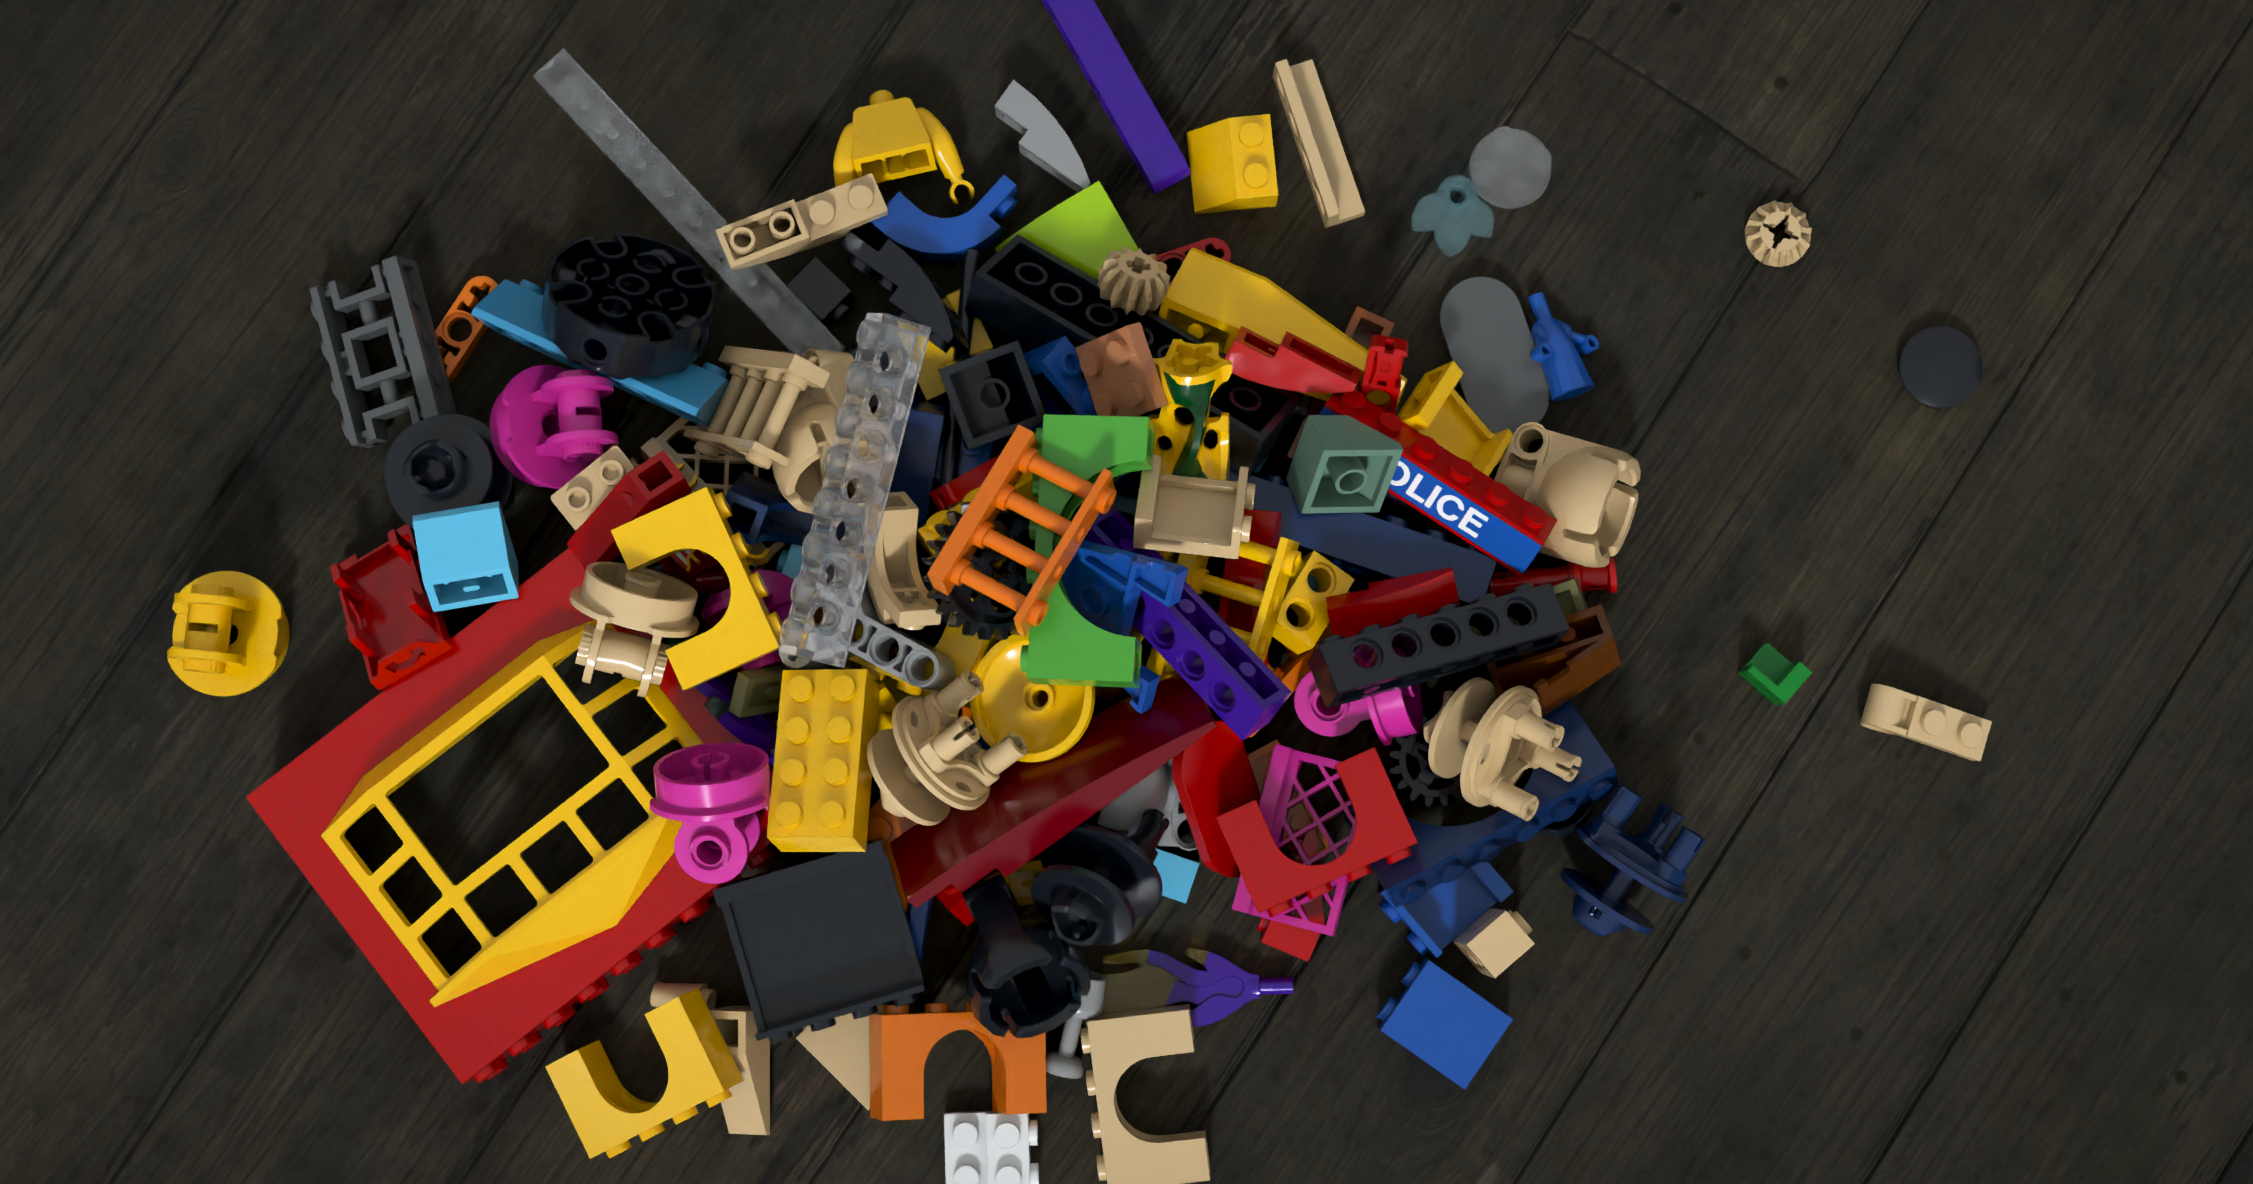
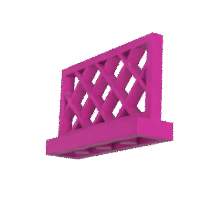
[1232,744,1356,937]

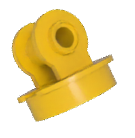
[167,571,290,697]

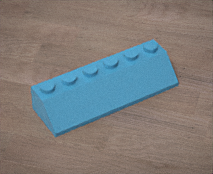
[471,279,730,429]

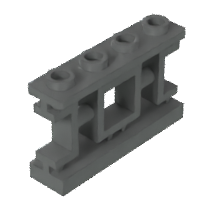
[310,256,457,448]

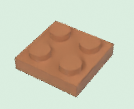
[1075,322,1168,417]

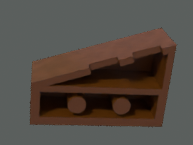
[1487,604,1622,718]

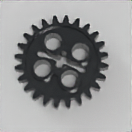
[922,502,1035,640]

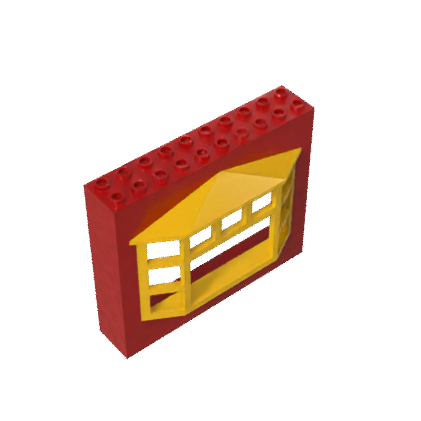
[246,548,778,1084]

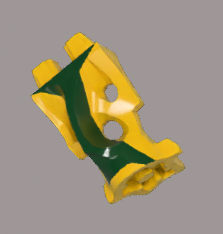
[1149,339,1233,481]

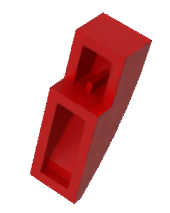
[1225,326,1362,393]
[1326,567,1460,638]

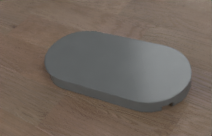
[1439,277,1550,434]

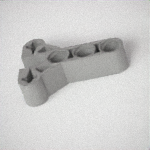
[779,552,956,691]

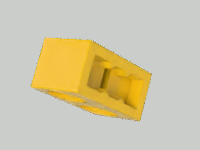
[1272,550,1355,655]

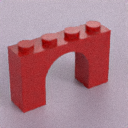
[1216,747,1418,918]

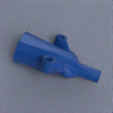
[1528,292,1599,402]

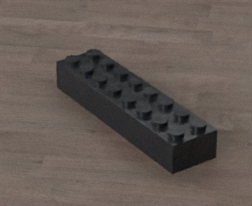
[964,234,1301,477]

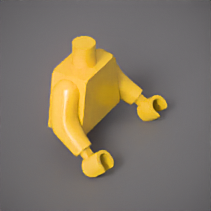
[833,90,974,227]

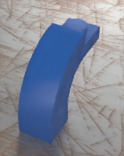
[871,175,1018,262]

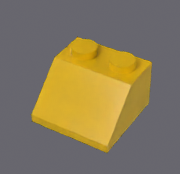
[1186,114,1278,214]

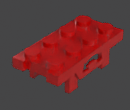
[330,524,453,691]

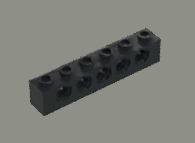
[1308,583,1570,709]

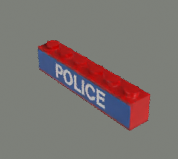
[1319,390,1557,577]

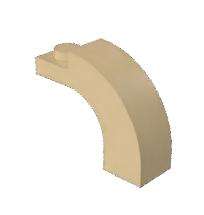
[862,491,941,630]

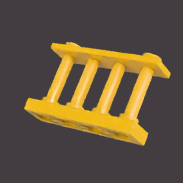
[1146,537,1301,682]

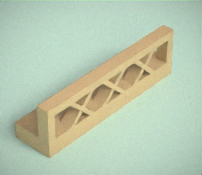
[1273,59,1365,228]

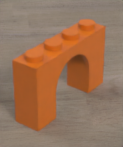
[869,1002,1047,1121]

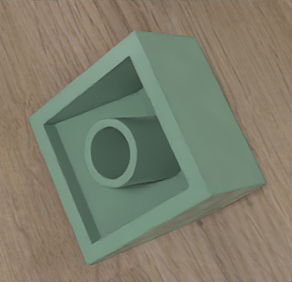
[1286,415,1403,514]

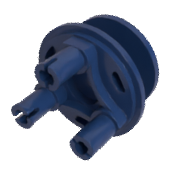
[1560,783,1707,937]

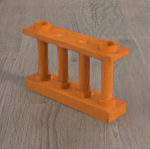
[927,424,1117,637]

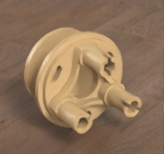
[867,670,1028,826]
[1423,677,1582,821]

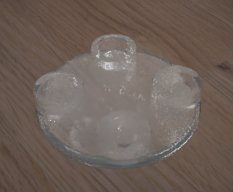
[1469,126,1552,209]

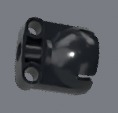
[962,870,1091,1038]

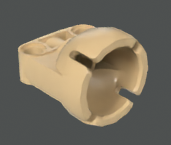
[772,348,896,515]
[1494,422,1641,568]

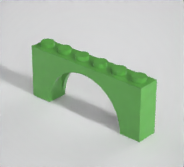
[1020,414,1155,688]

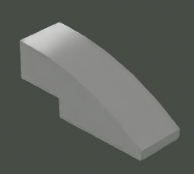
[994,80,1091,193]

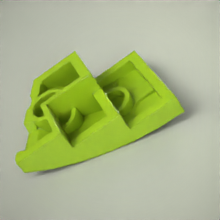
[995,181,1138,280]

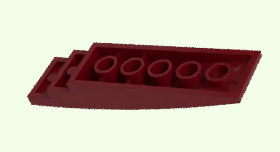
[890,673,1217,908]

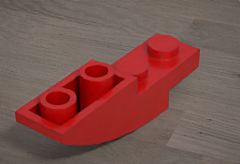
[1219,509,1282,667]

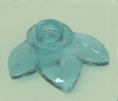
[1411,175,1494,258]

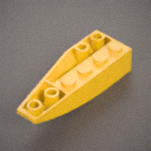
[1158,248,1408,414]

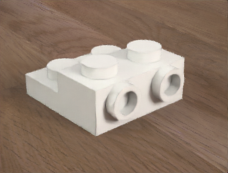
[944,1111,1039,1184]

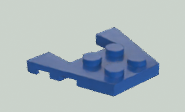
[1062,540,1188,714]

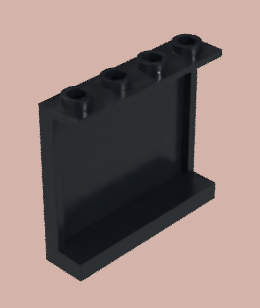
[713,837,926,1044]

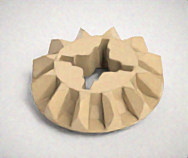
[1745,200,1813,267]

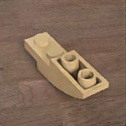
[715,173,888,270]

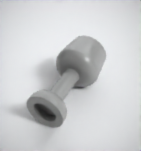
[1046,971,1106,1079]

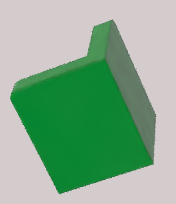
[1738,643,1812,706]

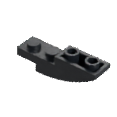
[840,231,969,356]

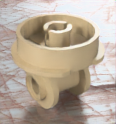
[569,562,699,698]

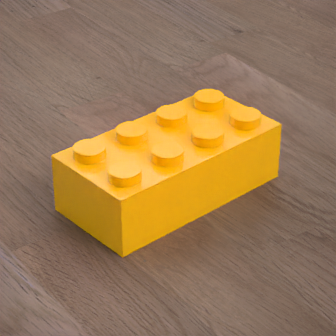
[767,669,880,852]

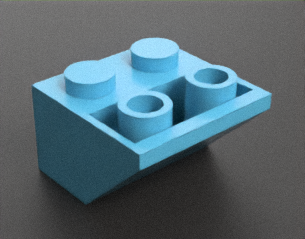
[412,501,519,612]

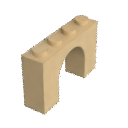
[1081,1004,1211,1184]

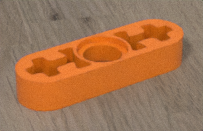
[435,276,499,383]

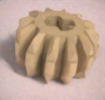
[1097,246,1170,316]

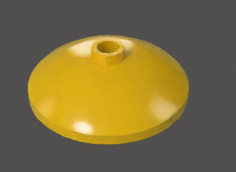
[970,632,1095,762]

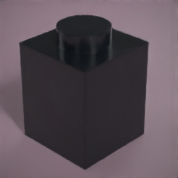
[787,256,855,328]

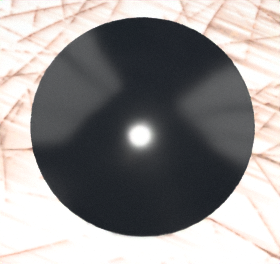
[1896,326,1982,409]

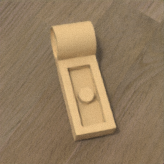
[1860,684,1992,761]

